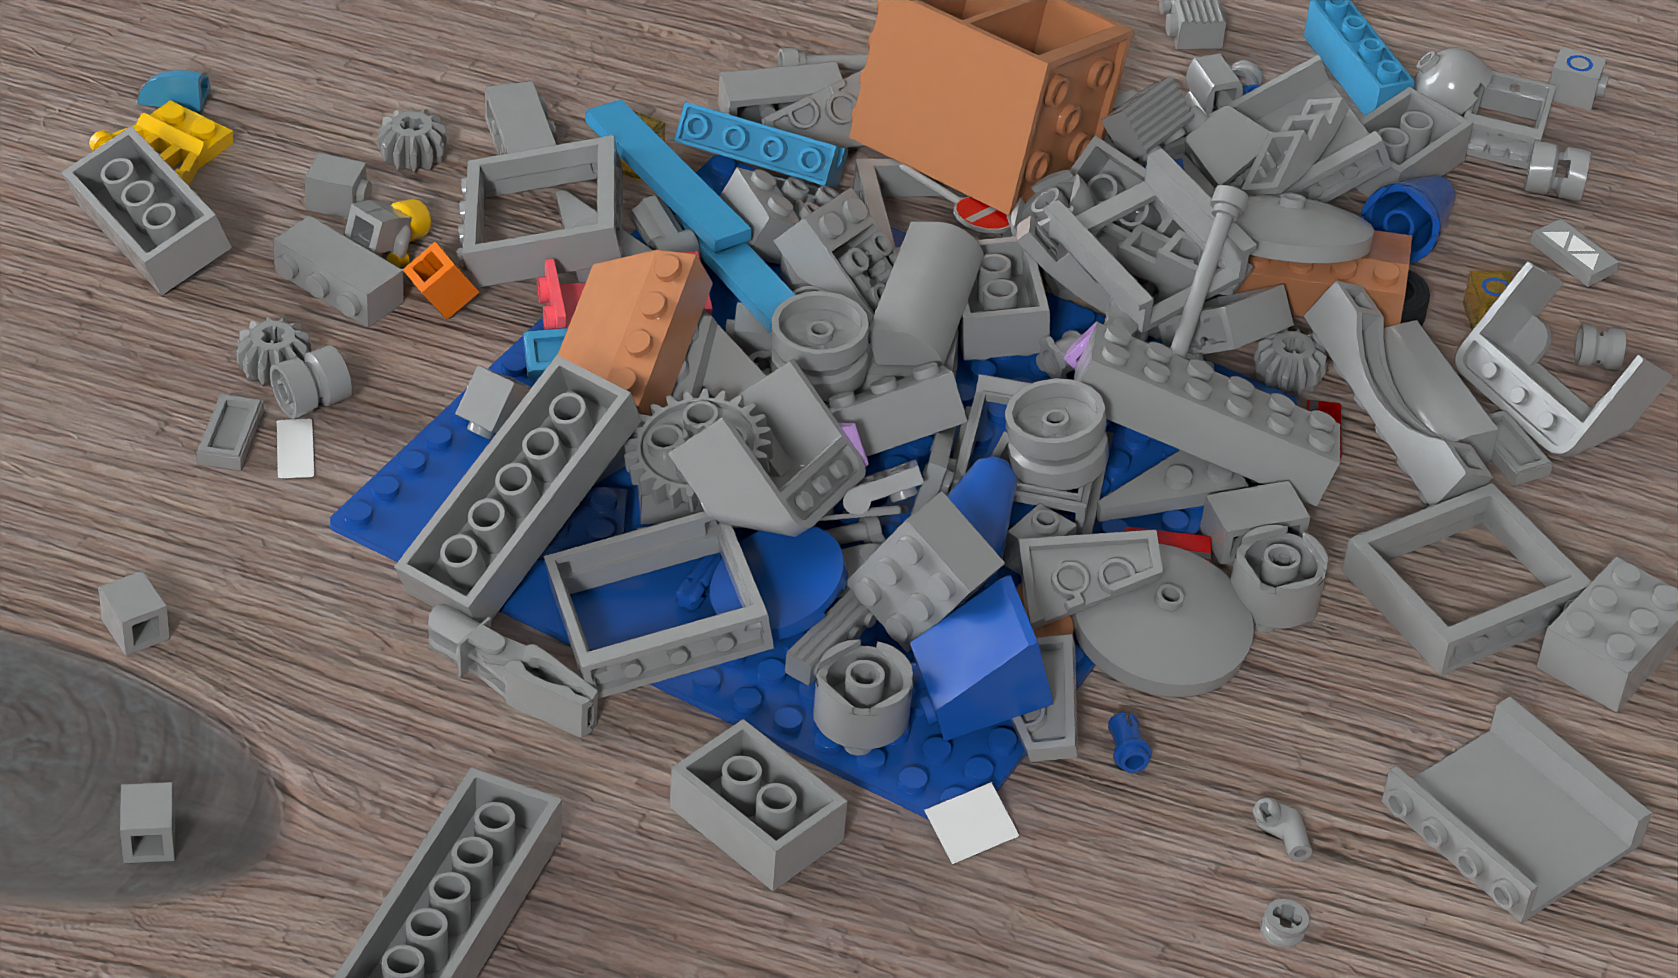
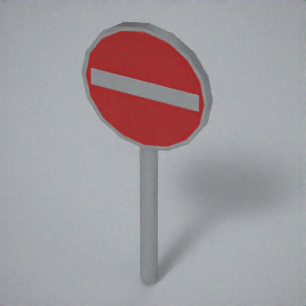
[899,164,1010,234]

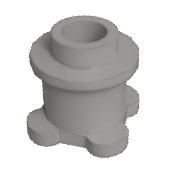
[1036,330,1082,379]

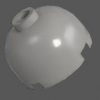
[1414,47,1492,115]
[1011,170,1095,245]

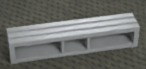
[785,589,877,686]

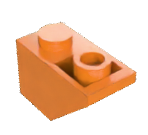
[403,241,479,320]

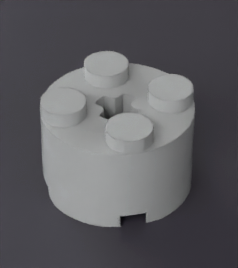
[1231,525,1328,633]
[813,640,913,756]

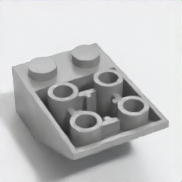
[719,167,839,265]
[773,187,898,324]

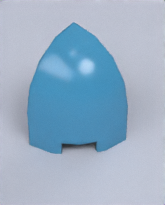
[137,70,211,112]

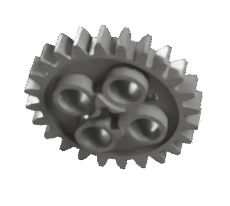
[624,389,773,512]

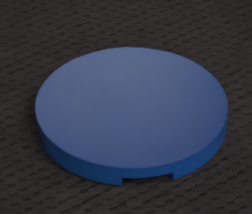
[710,526,848,641]

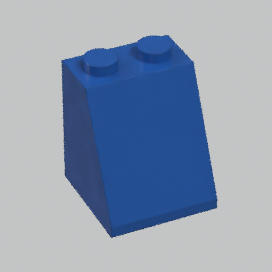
[910,575,1054,741]

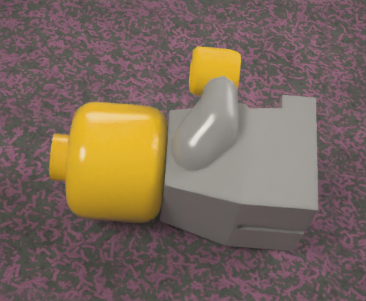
[344,199,431,268]

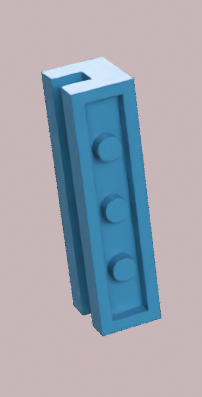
[1304,0,1415,116]
[674,102,848,189]

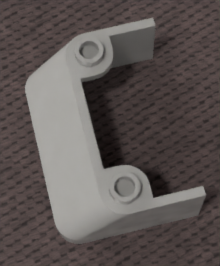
[1455,261,1673,458]
[668,359,866,537]

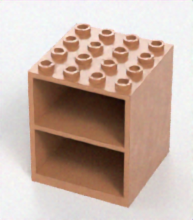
[849,0,1134,215]

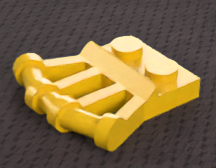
[89,100,234,186]

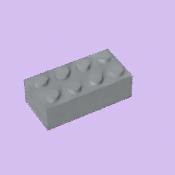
[61,126,232,296]

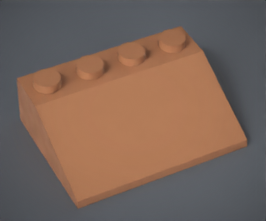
[1235,230,1412,328]
[558,250,713,427]

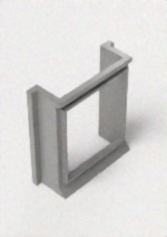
[1045,148,1257,333]
[947,374,1113,535]

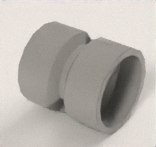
[1524,140,1591,202]
[270,345,352,419]

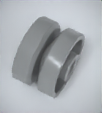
[771,291,869,401]
[1005,378,1109,491]

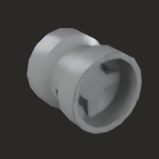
[1575,324,1626,371]

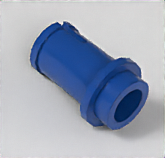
[1108,712,1152,773]

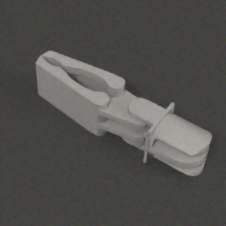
[428,604,598,738]

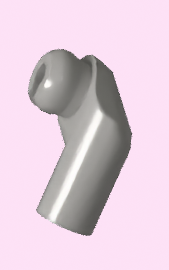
[1253,797,1312,862]

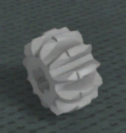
[377,108,447,173]
[236,316,312,387]
[1254,328,1328,397]

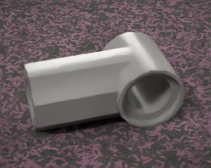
[631,196,701,262]

